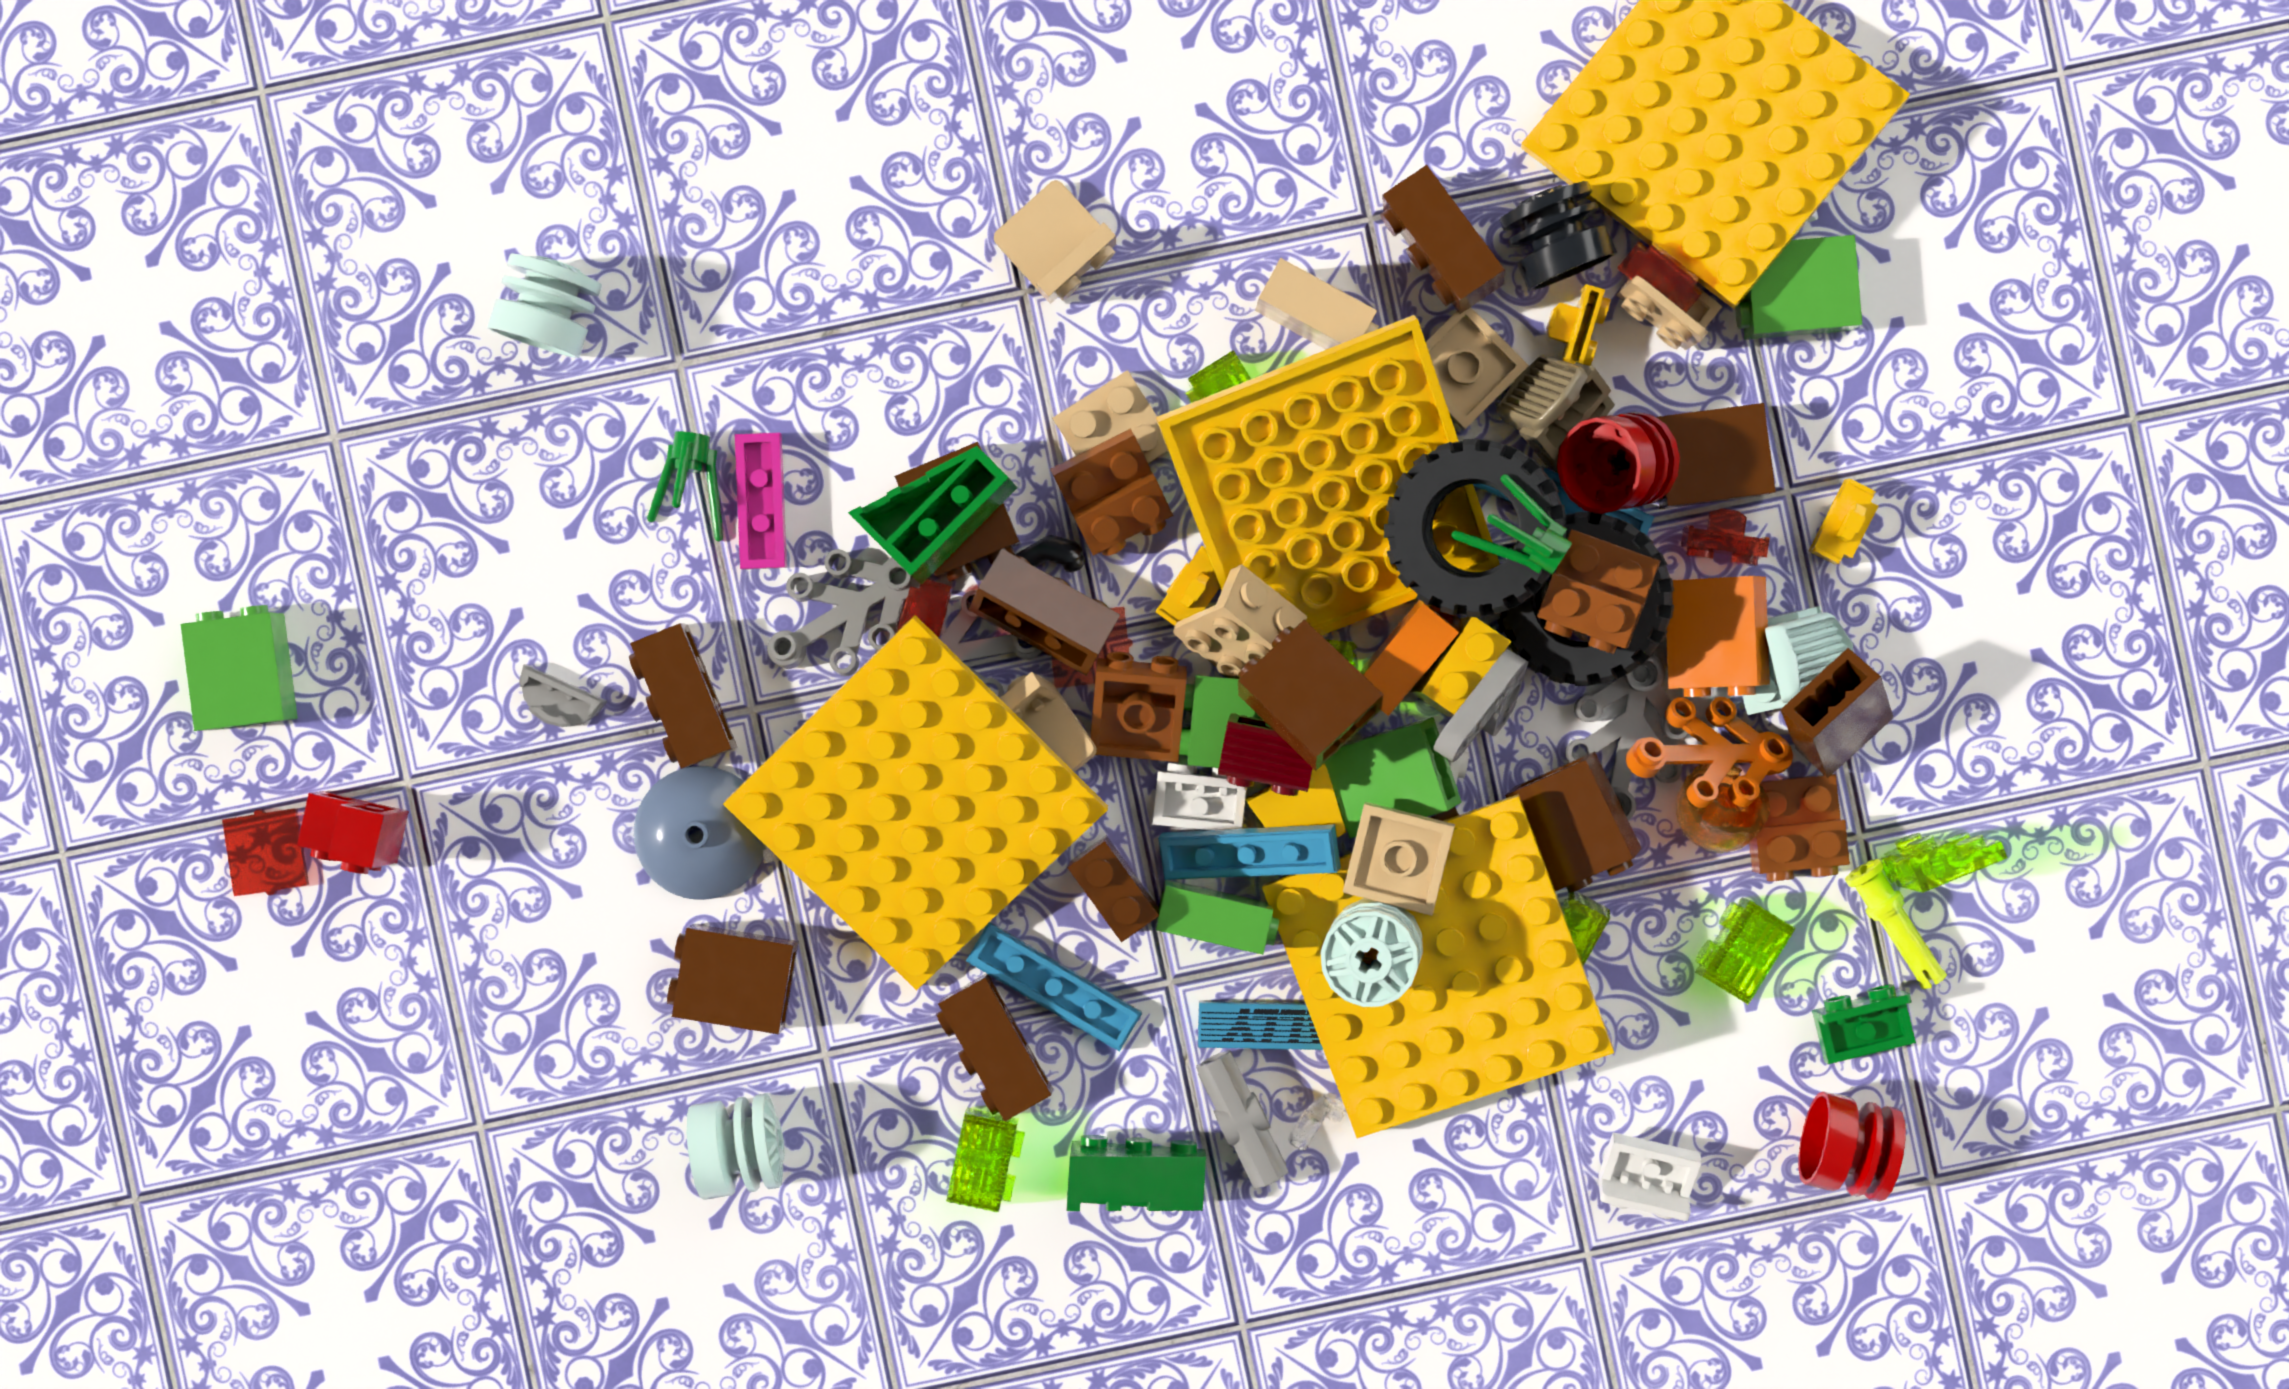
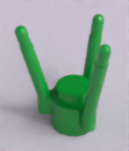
[647,431,723,542]
[1452,474,1572,574]

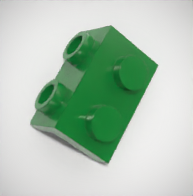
[1812,984,1916,1064]

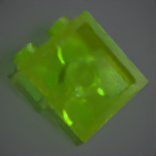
[1880,832,2008,893]

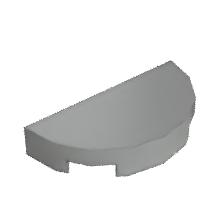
[519,664,607,727]

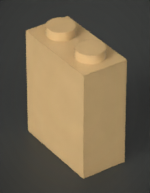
[1255,258,1379,350]

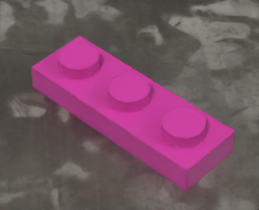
[735,433,787,570]

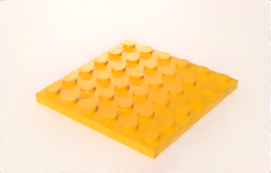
[1521,0,1910,309]
[1156,315,1500,635]
[723,615,1108,991]
[1262,794,1614,1139]

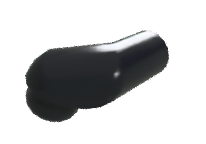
[1016,535,1085,573]

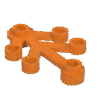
[1626,697,1793,808]

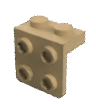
[994,180,1117,304]
[1616,250,1723,351]
[1173,564,1308,679]
[1000,672,1096,772]

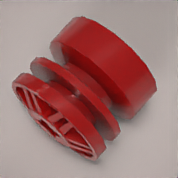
[1557,412,1680,514]
[1798,1091,1906,1202]

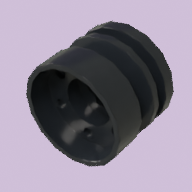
[1499,181,1617,291]

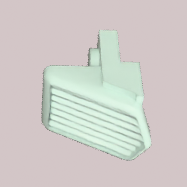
[1742,606,1853,715]

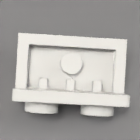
[1152,763,1247,830]
[1598,1132,1702,1221]

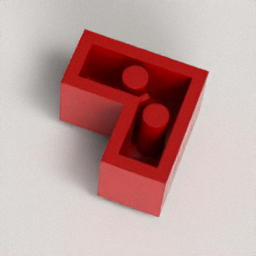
[297,791,409,874]

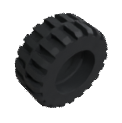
[1384,439,1567,617]
[1497,512,1674,686]

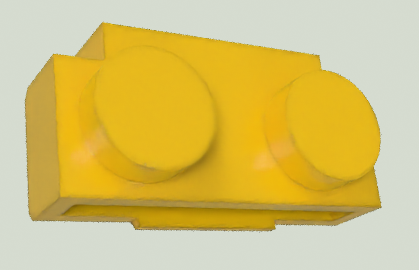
[1546,284,1611,366]
[1808,478,1879,565]
[1155,546,1220,626]

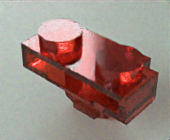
[1617,241,1702,313]
[1681,508,1770,567]
[896,579,953,638]

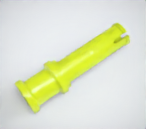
[1845,859,1947,989]

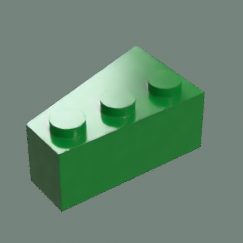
[847,446,1018,584]
[1066,1135,1206,1211]

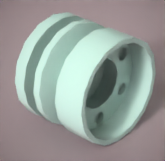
[487,253,602,358]
[1321,898,1423,1007]
[686,1093,785,1200]

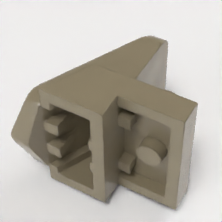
[1496,355,1615,473]

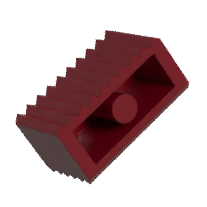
[1218,713,1313,796]

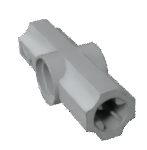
[1196,1050,1289,1189]

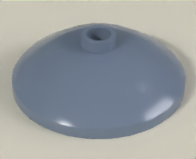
[633,766,767,900]

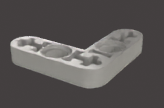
[1434,649,1528,762]

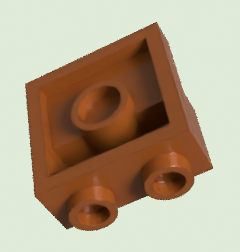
[1050,428,1174,556]
[1537,529,1661,654]
[1090,652,1187,762]
[1744,774,1850,881]

